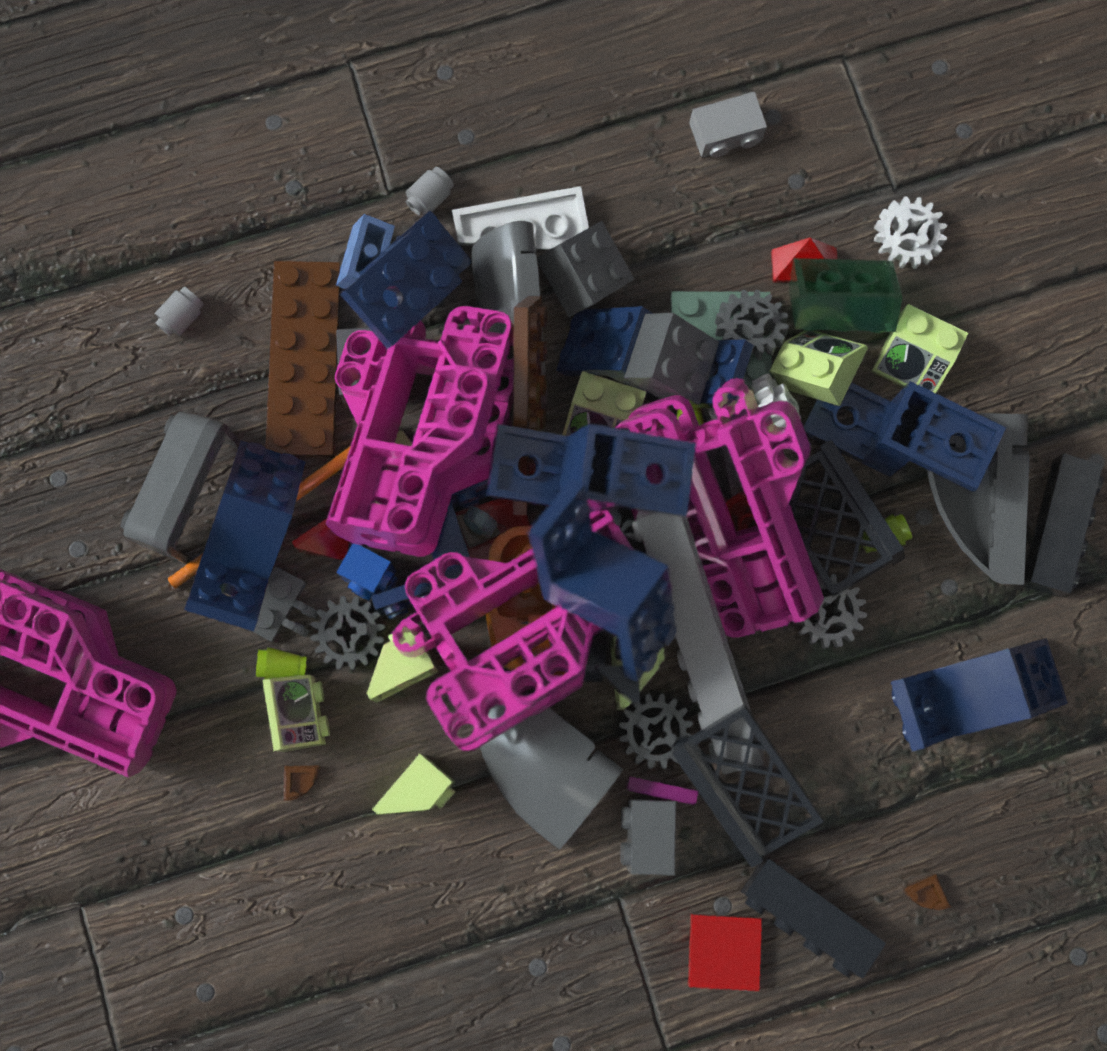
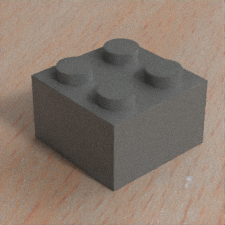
[537,221,634,317]
[624,313,719,405]
[620,800,675,875]

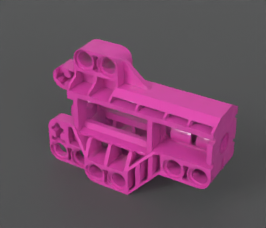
[326,306,514,557]
[615,378,824,638]
[392,508,633,752]
[0,569,176,778]

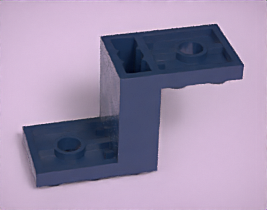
[340,210,472,349]
[556,306,754,408]
[803,381,1006,492]
[486,424,696,517]
[184,440,306,631]
[371,479,499,619]
[529,479,677,682]
[891,638,1068,751]

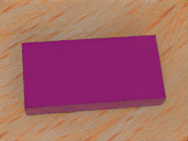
[625,776,698,805]

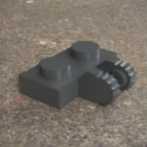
[252,566,318,643]

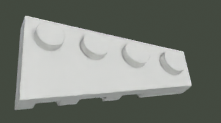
[452,186,589,250]

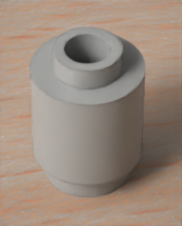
[406,167,454,215]
[154,287,204,336]

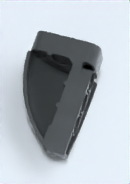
[471,221,547,410]
[927,413,1030,585]
[480,691,623,850]

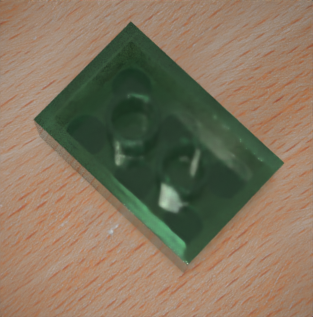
[789,258,903,333]

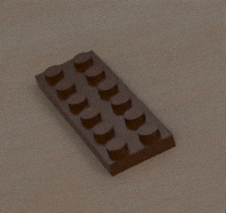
[265,261,341,458]
[513,296,547,516]

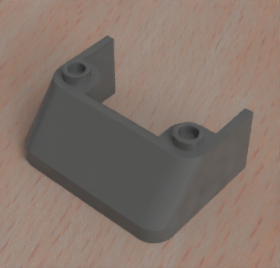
[121,411,240,565]

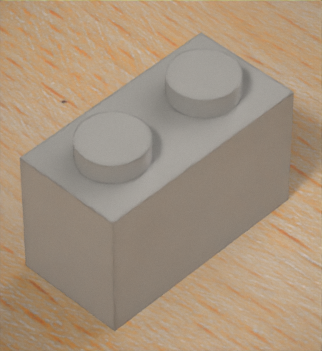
[690,91,767,158]

